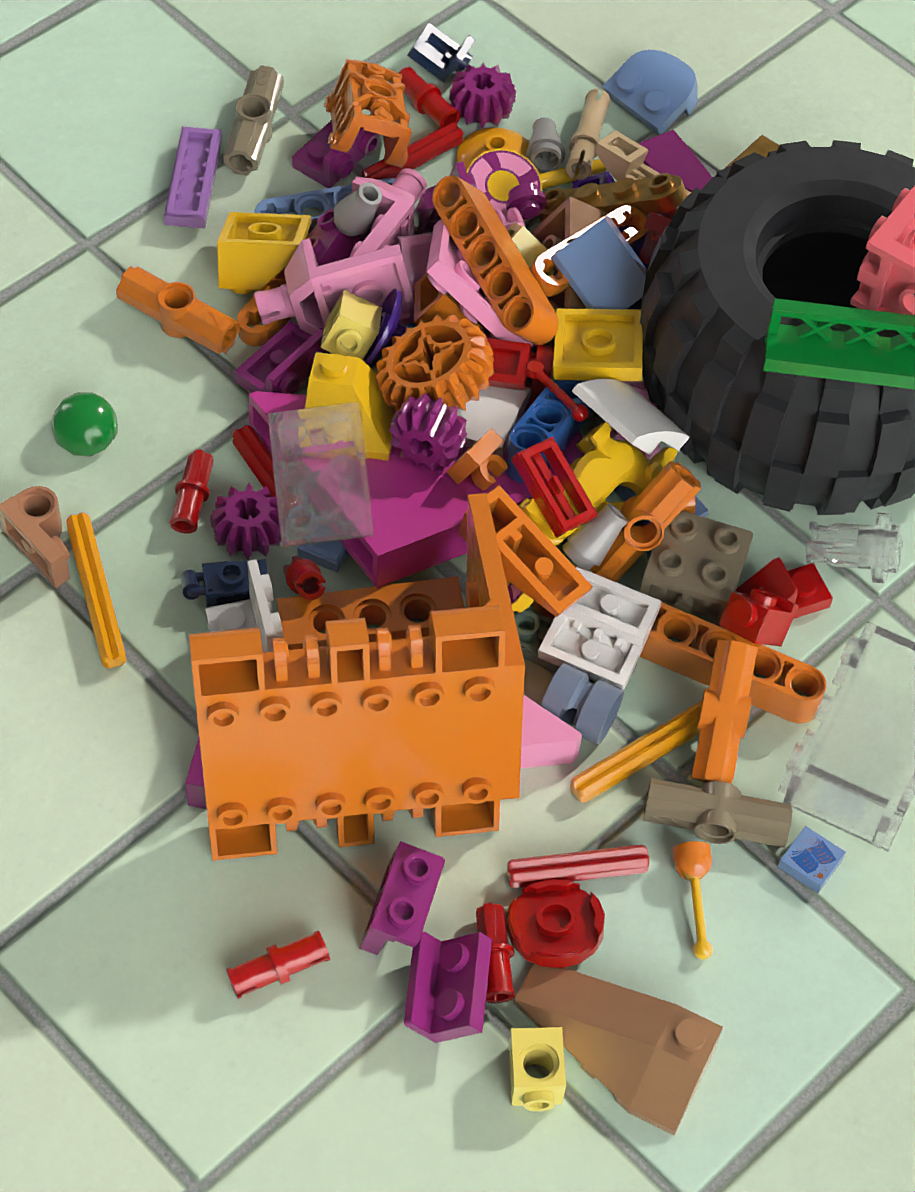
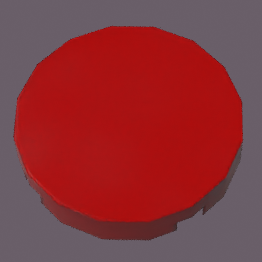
[507,879,605,968]

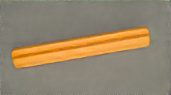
[66,512,126,669]
[570,701,702,803]

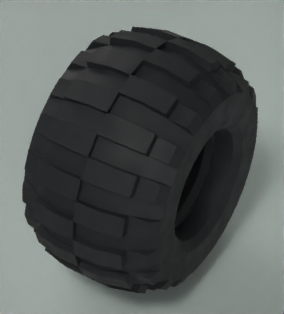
[640,140,915,515]

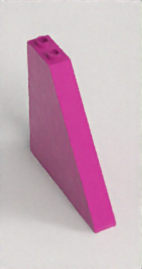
[249,391,585,588]

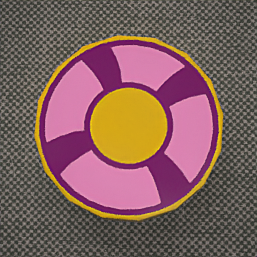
[466,148,543,221]

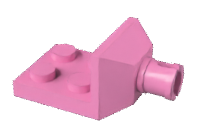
[350,168,427,257]
[254,238,414,335]

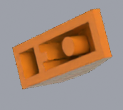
[458,485,593,617]

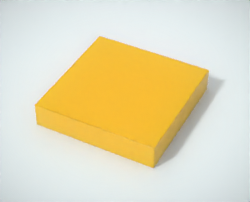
[553,308,643,381]

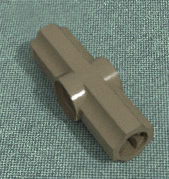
[223,65,284,176]
[643,778,793,848]

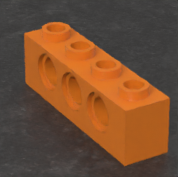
[277,576,464,650]

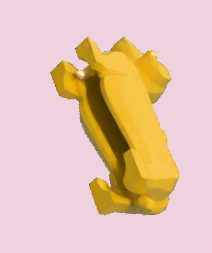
[518,421,678,546]

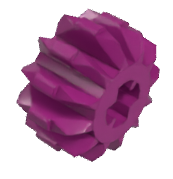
[449,62,516,129]
[389,393,468,470]
[210,483,287,560]

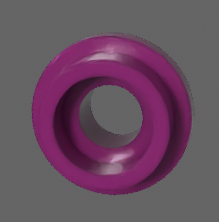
[506,183,547,220]

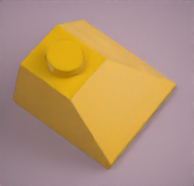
[217,212,311,294]
[301,352,396,461]

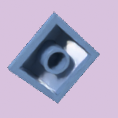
[551,215,647,309]

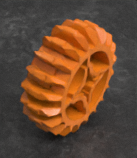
[376,314,495,411]

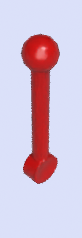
[526,361,589,422]

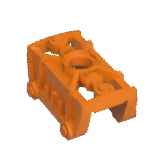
[324,59,412,168]

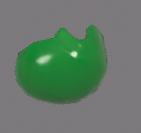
[52,392,118,457]

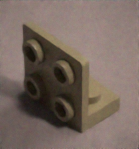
[640,510,753,629]

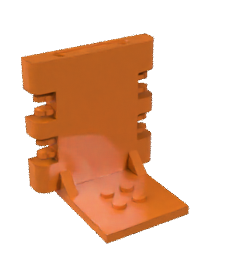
[189,493,525,861]

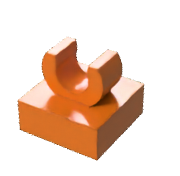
[446,428,508,491]

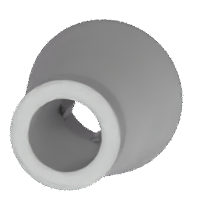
[526,117,566,173]
[334,182,382,236]
[562,503,628,571]

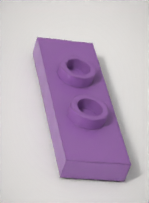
[164,126,222,229]

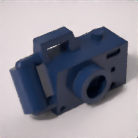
[181,559,268,607]

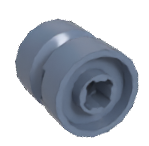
[541,663,624,745]

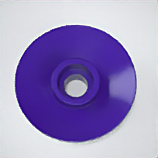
[363,288,405,366]

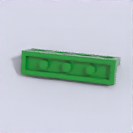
[763,298,915,390]

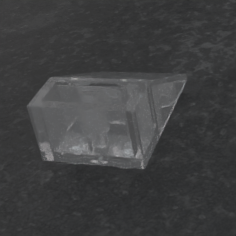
[268,402,374,547]

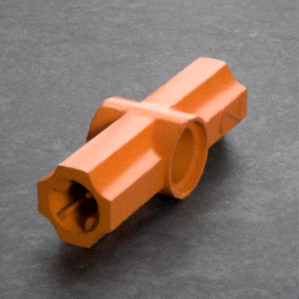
[116,266,240,354]
[590,461,701,582]
[691,640,758,784]

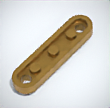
[538,173,687,223]

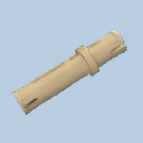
[565,88,610,180]

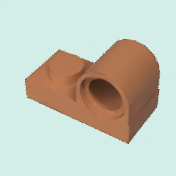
[0,486,70,588]

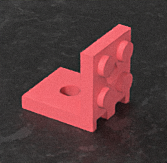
[850,186,915,315]

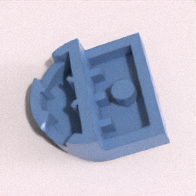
[602,50,698,135]

